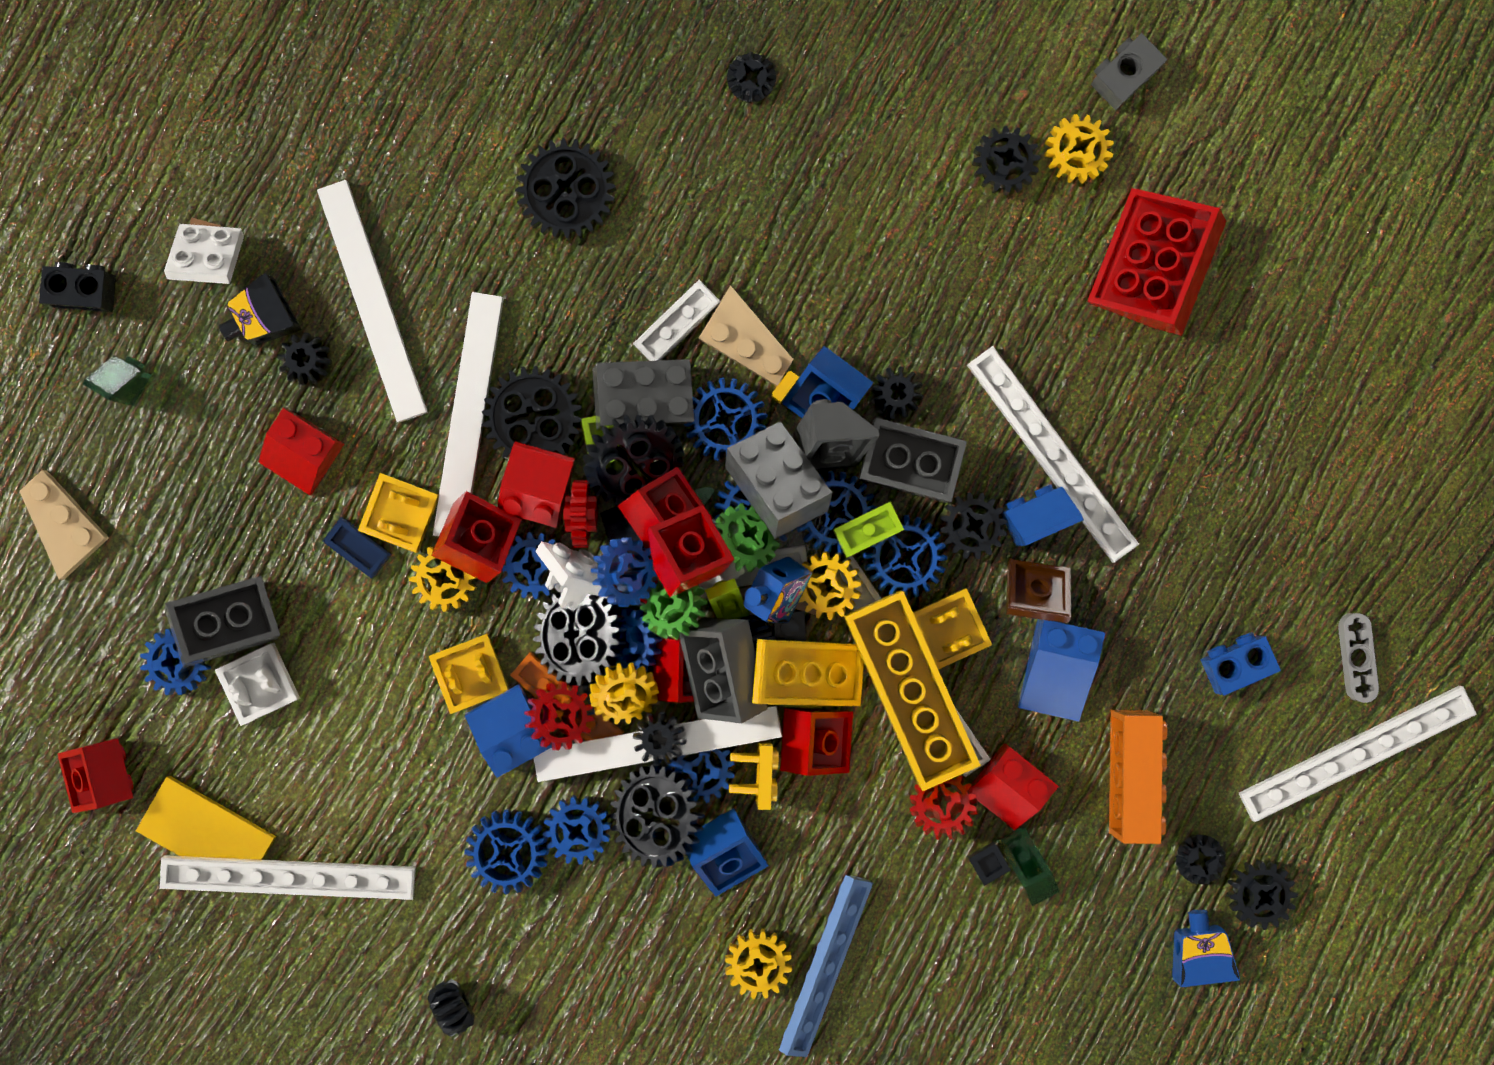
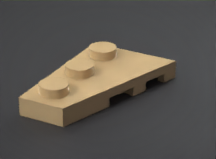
[699,285,794,387]
[20,470,109,580]

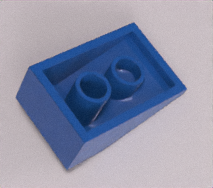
[1018,619,1105,722]

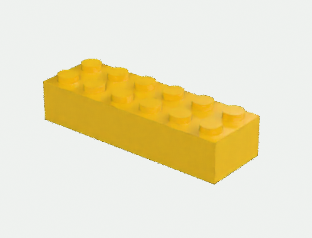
[844,590,981,791]

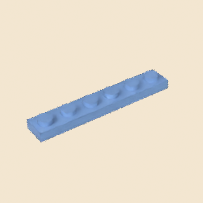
[779,874,873,1057]

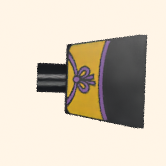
[219,273,302,345]

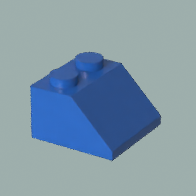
[782,346,874,418]
[1001,484,1084,546]
[465,684,552,778]
[687,808,769,897]

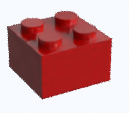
[431,491,522,583]

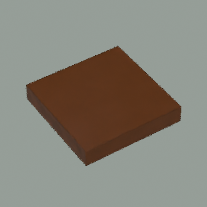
[1006,559,1071,624]

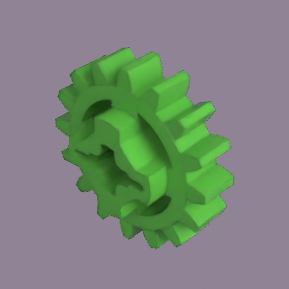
[715,503,780,573]
[640,578,708,640]

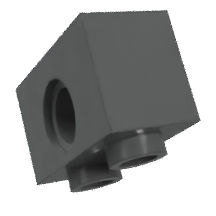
[1091,33,1167,111]

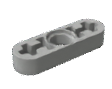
[1338,613,1379,703]

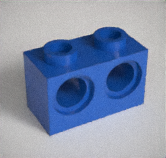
[1200,632,1281,696]

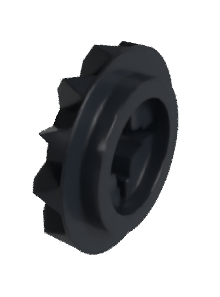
[727,52,776,102]
[1176,835,1227,885]

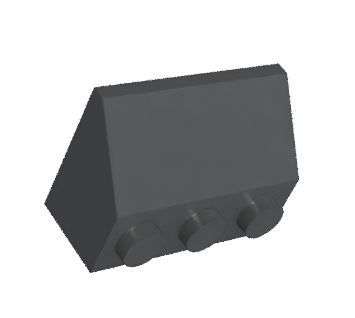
[791,399,879,470]

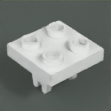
[164,224,244,284]
[535,541,617,610]
[215,643,300,726]

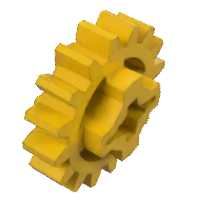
[1044,114,1114,184]
[409,547,477,612]
[798,551,863,620]
[589,663,659,725]
[725,928,792,999]

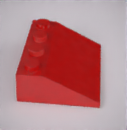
[1087,188,1227,336]

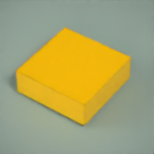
[772,371,799,405]

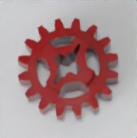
[563,480,598,548]
[524,682,594,751]
[909,775,978,840]

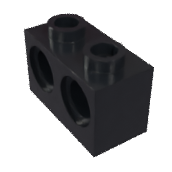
[39,262,116,313]

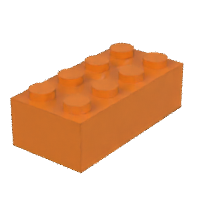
[1109,710,1167,844]

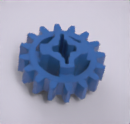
[502,532,557,599]
[591,537,657,607]
[610,608,663,672]
[140,628,211,695]
[669,748,735,803]
[543,795,611,865]

